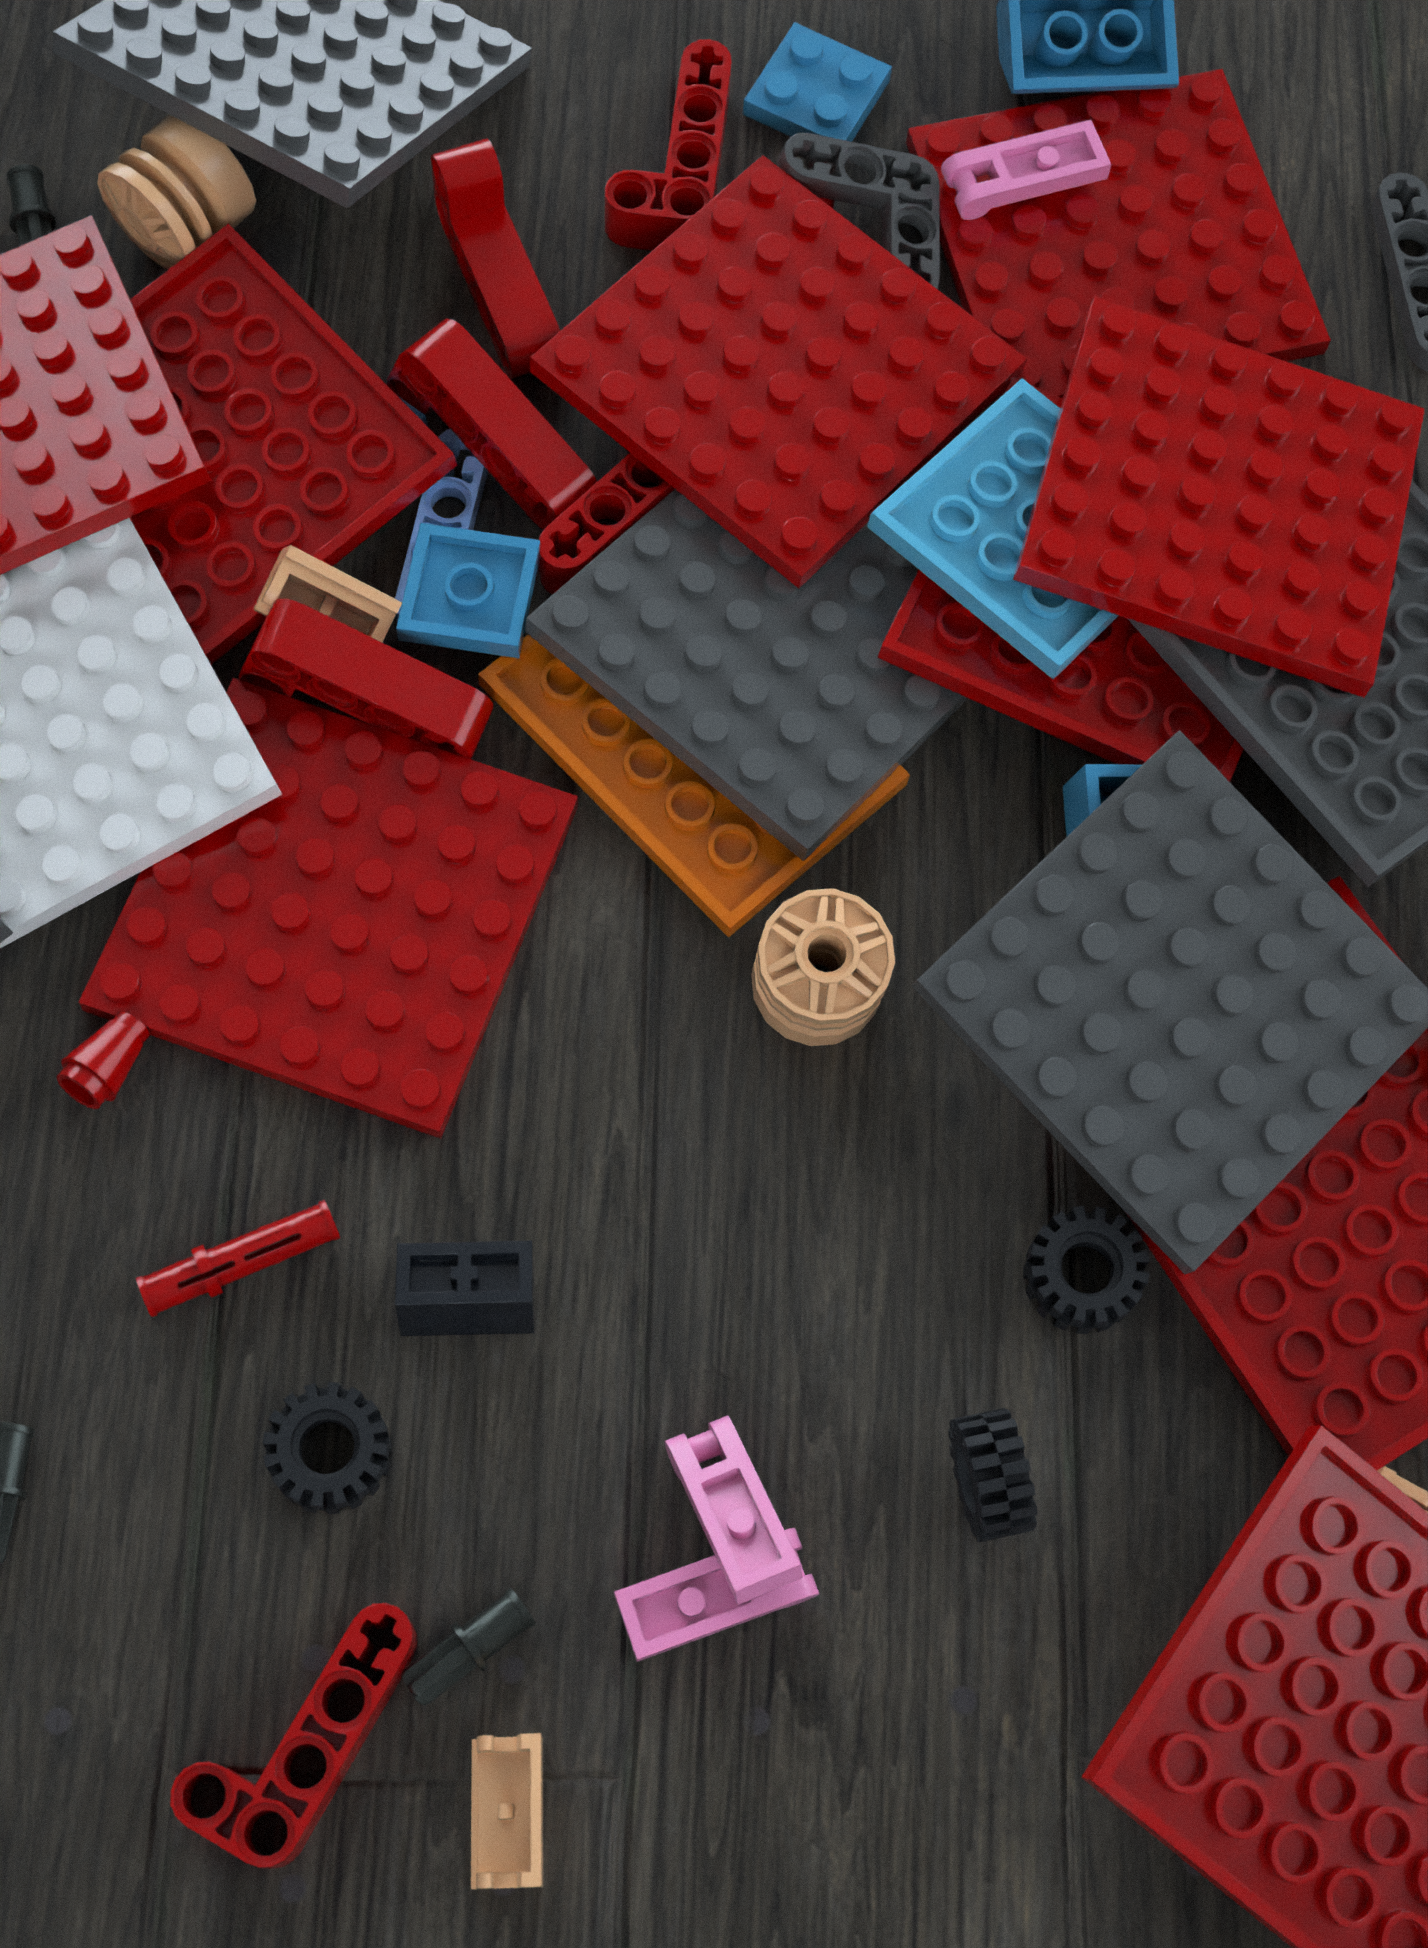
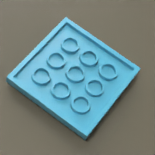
[867,378,1119,679]

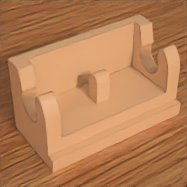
[253,545,402,642]
[471,1733,543,1889]

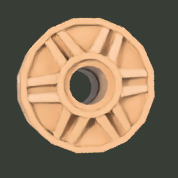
[97,114,256,270]
[751,888,895,1046]

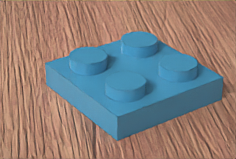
[743,22,892,142]
[396,523,541,658]

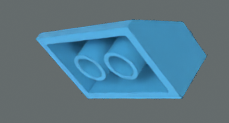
[996,0,1179,94]

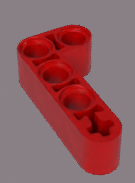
[605,39,732,251]
[431,138,560,379]
[386,319,597,530]
[539,453,675,594]
[239,598,494,759]
[170,1603,417,1869]

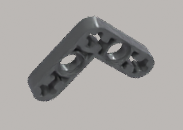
[776,133,940,289]

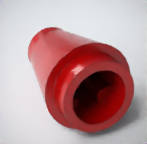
[56,1011,150,1109]

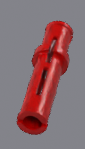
[136,1200,340,1318]

